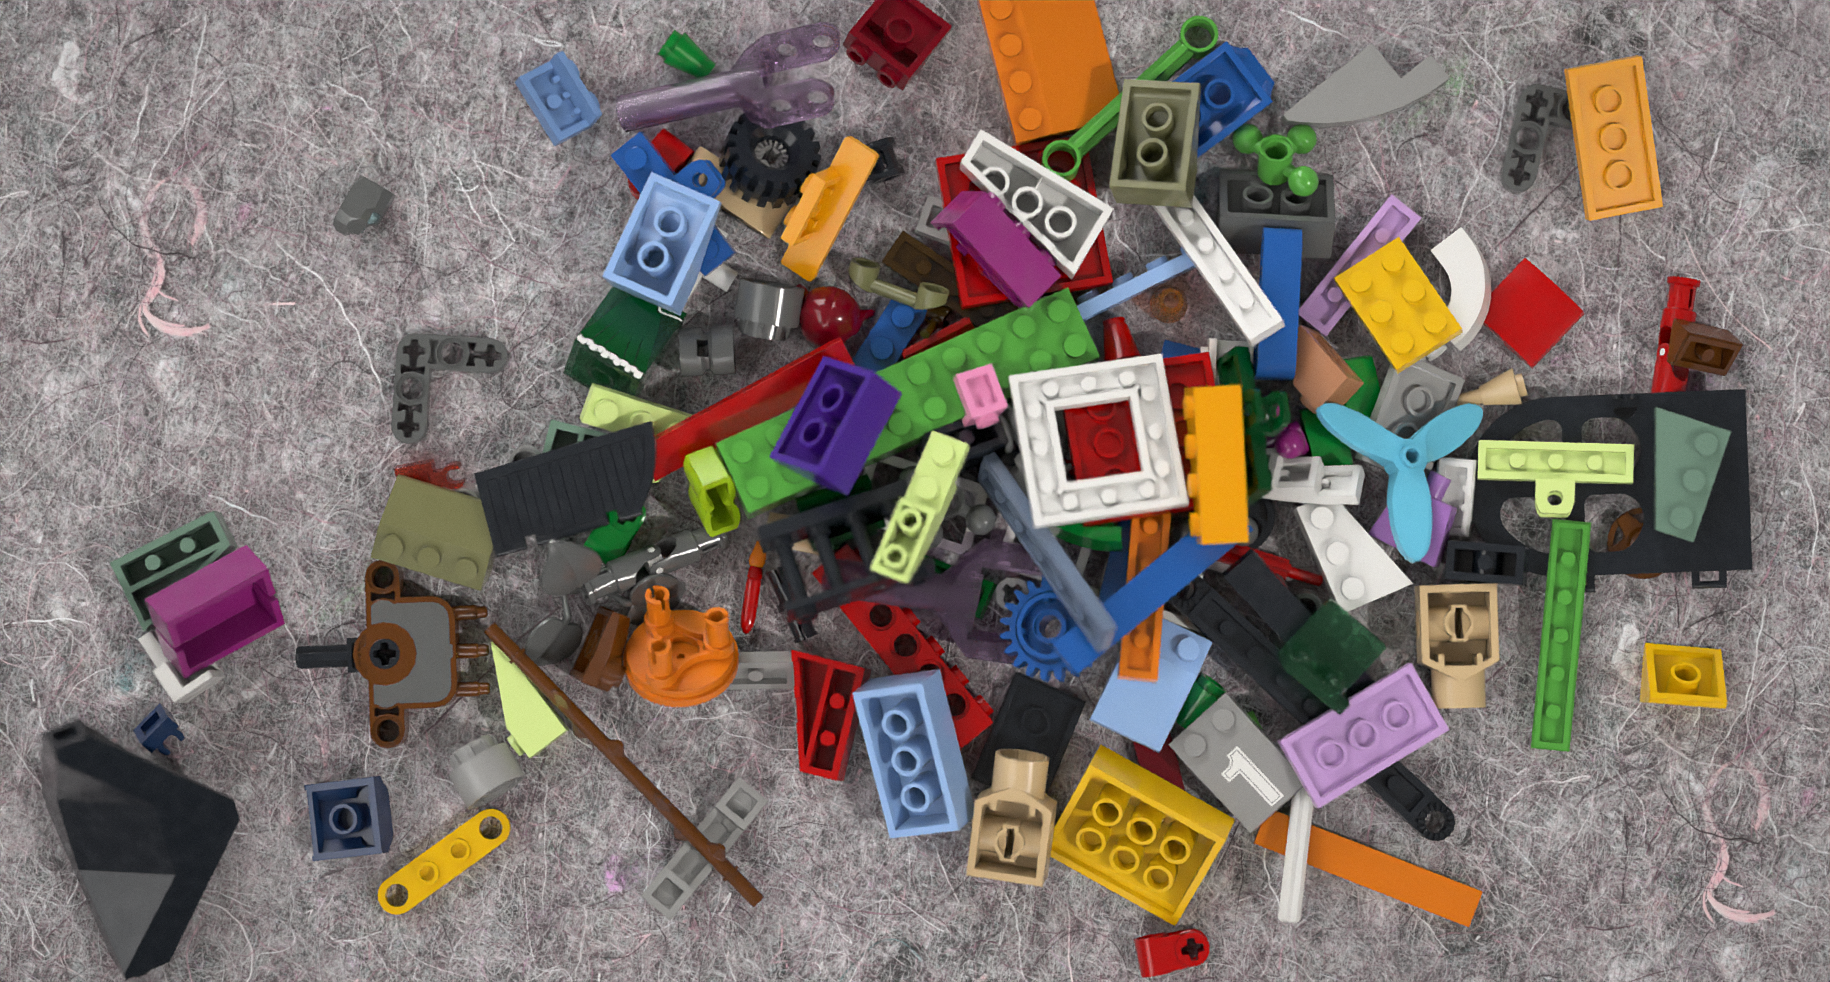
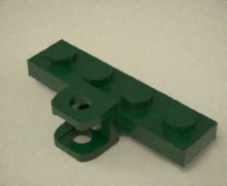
[1216,346,1291,504]

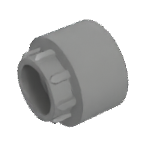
[449,734,526,810]

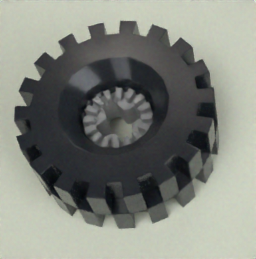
[719,106,821,209]

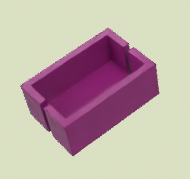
[145,545,285,678]

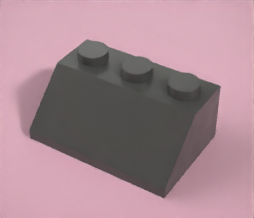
[1216,169,1336,259]

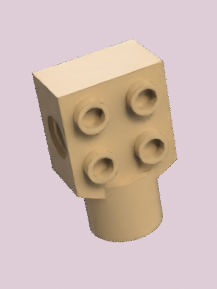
[1414,583,1499,709]
[966,749,1057,887]

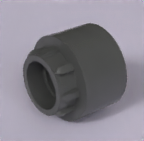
[734,278,805,341]

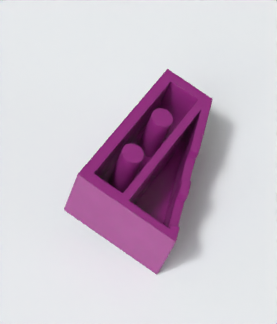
[930,191,1061,308]

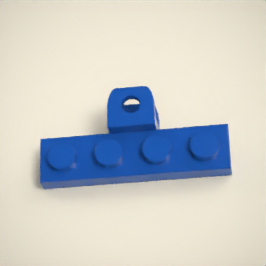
[611,131,737,276]

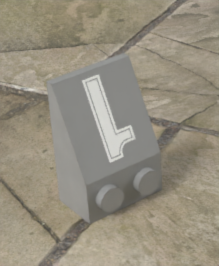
[1169,693,1303,833]

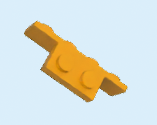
[781,136,879,282]

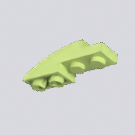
[870,431,970,584]

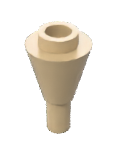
[1457,368,1528,406]

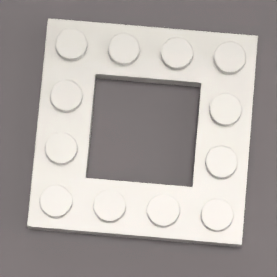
[1008,354,1189,529]

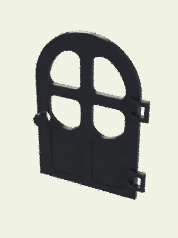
[1471,389,1753,593]

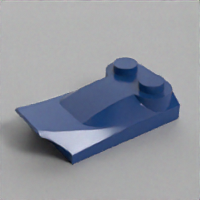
[1172,41,1275,159]

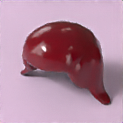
[797,284,876,347]

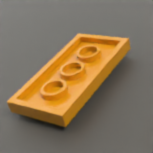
[1564,55,1663,221]

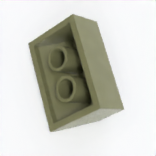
[371,474,496,591]

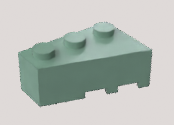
[110,511,238,632]

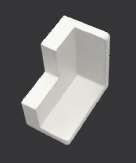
[138,631,225,703]

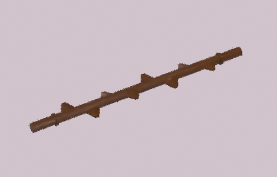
[484,622,764,907]

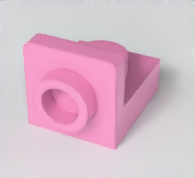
[953,364,1008,429]

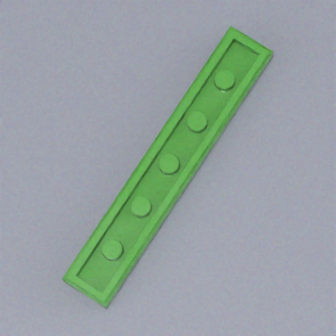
[1531,519,1591,752]

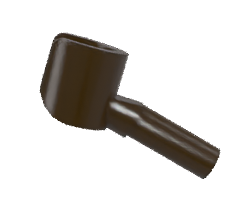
[921,305,952,339]

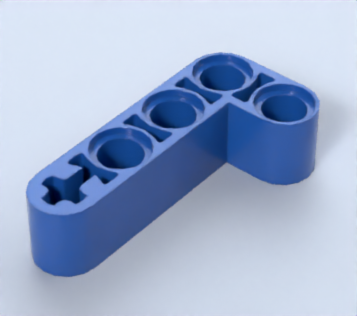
[1253,227,1303,381]

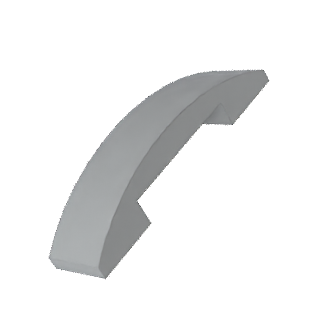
[641,777,768,920]

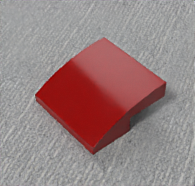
[1483,258,1585,369]

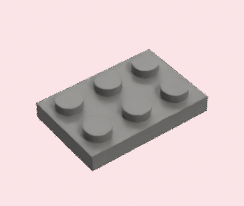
[1355,360,1465,479]

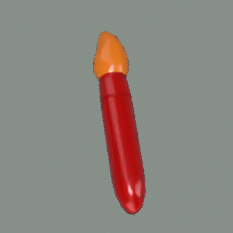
[741,540,767,634]

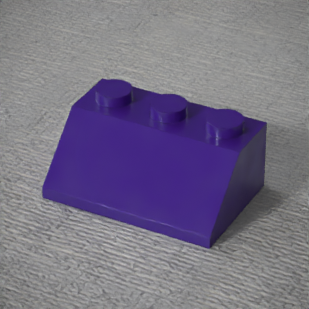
[769,356,902,495]

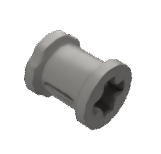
[994,577,1029,612]

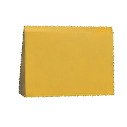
[1640,643,1727,709]

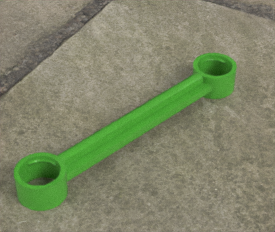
[1041,16,1218,182]

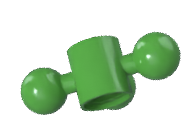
[1232,123,1319,197]

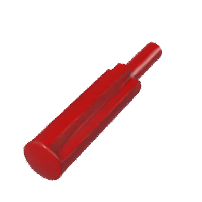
[1217,545,1323,586]

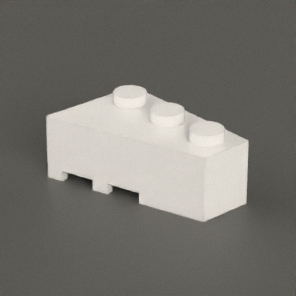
[1292,503,1413,614]

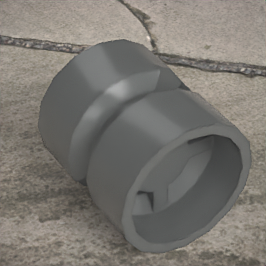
[679,325,736,377]

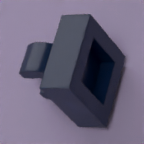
[133,703,185,756]

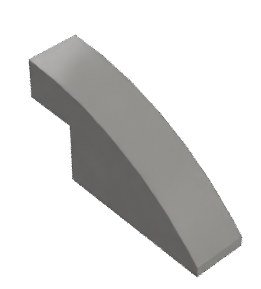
[1280,43,1450,128]

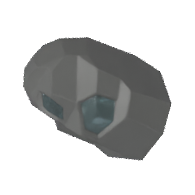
[333,175,396,236]

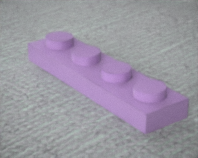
[1299,194,1421,338]

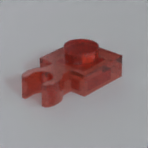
[394,459,466,489]

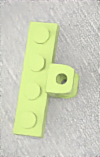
[579,383,692,483]
[1477,440,1634,518]

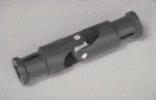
[579,526,730,606]

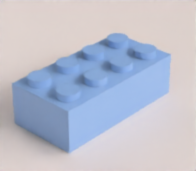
[853,669,974,839]

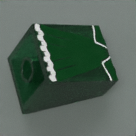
[563,287,687,397]

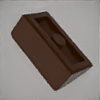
[1667,318,1743,376]

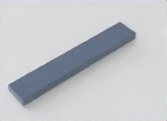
[977,452,1117,653]

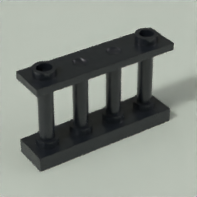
[757,479,935,624]

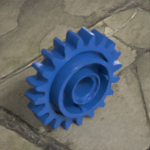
[1000,575,1093,682]

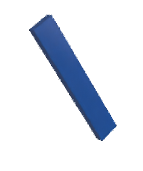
[1051,523,1254,676]

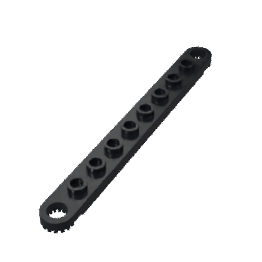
[1168,576,1456,841]

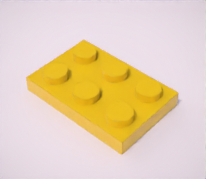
[1334,237,1463,374]

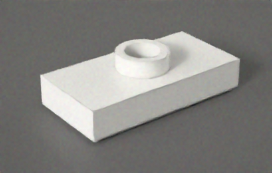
[1437,457,1478,537]

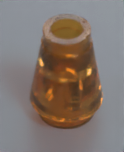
[1150,285,1188,323]

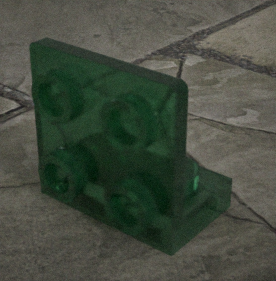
[1278,598,1386,715]

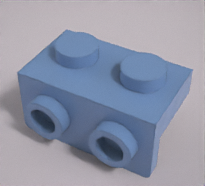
[515,51,602,146]

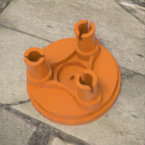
[623,585,739,707]

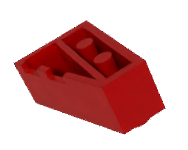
[791,650,871,781]

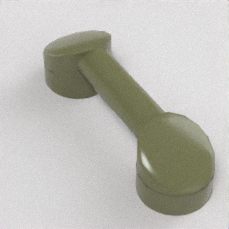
[848,257,949,310]

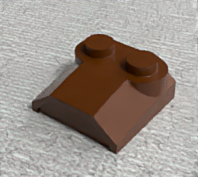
[569,605,630,692]

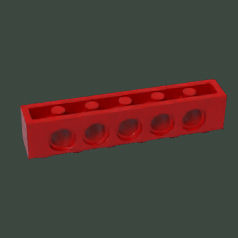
[812,544,994,750]

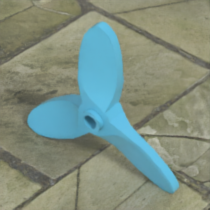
[1316,403,1483,563]

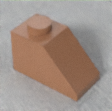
[1293,325,1364,414]

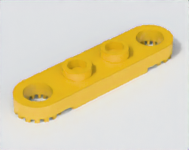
[378,808,511,915]

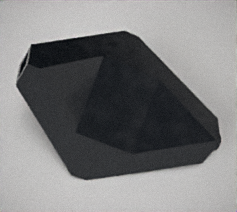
[41,718,240,980]

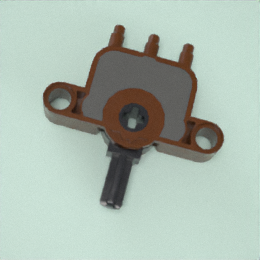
[295,560,491,748]

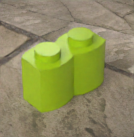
[683,446,740,537]

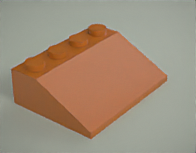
[977,0,1119,146]

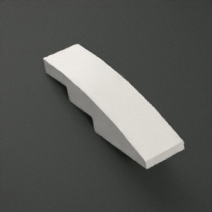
[1262,448,1365,505]

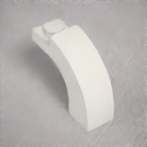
[1421,227,1491,361]

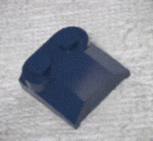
[304,776,393,861]

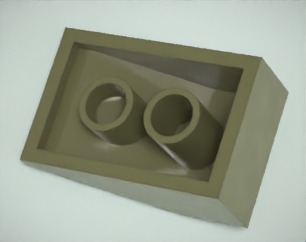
[1109,79,1201,208]

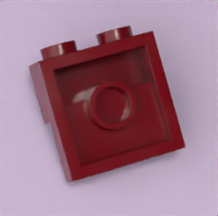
[843,0,953,91]

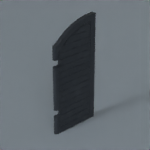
[474,421,657,558]

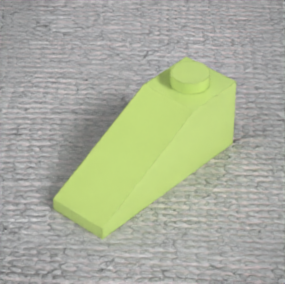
[491,642,569,758]

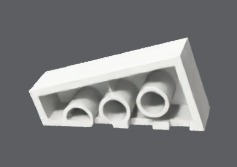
[959,130,1114,280]

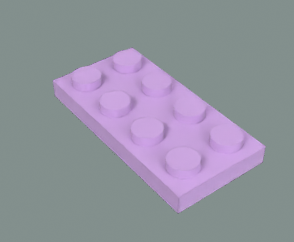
[1277,663,1449,808]

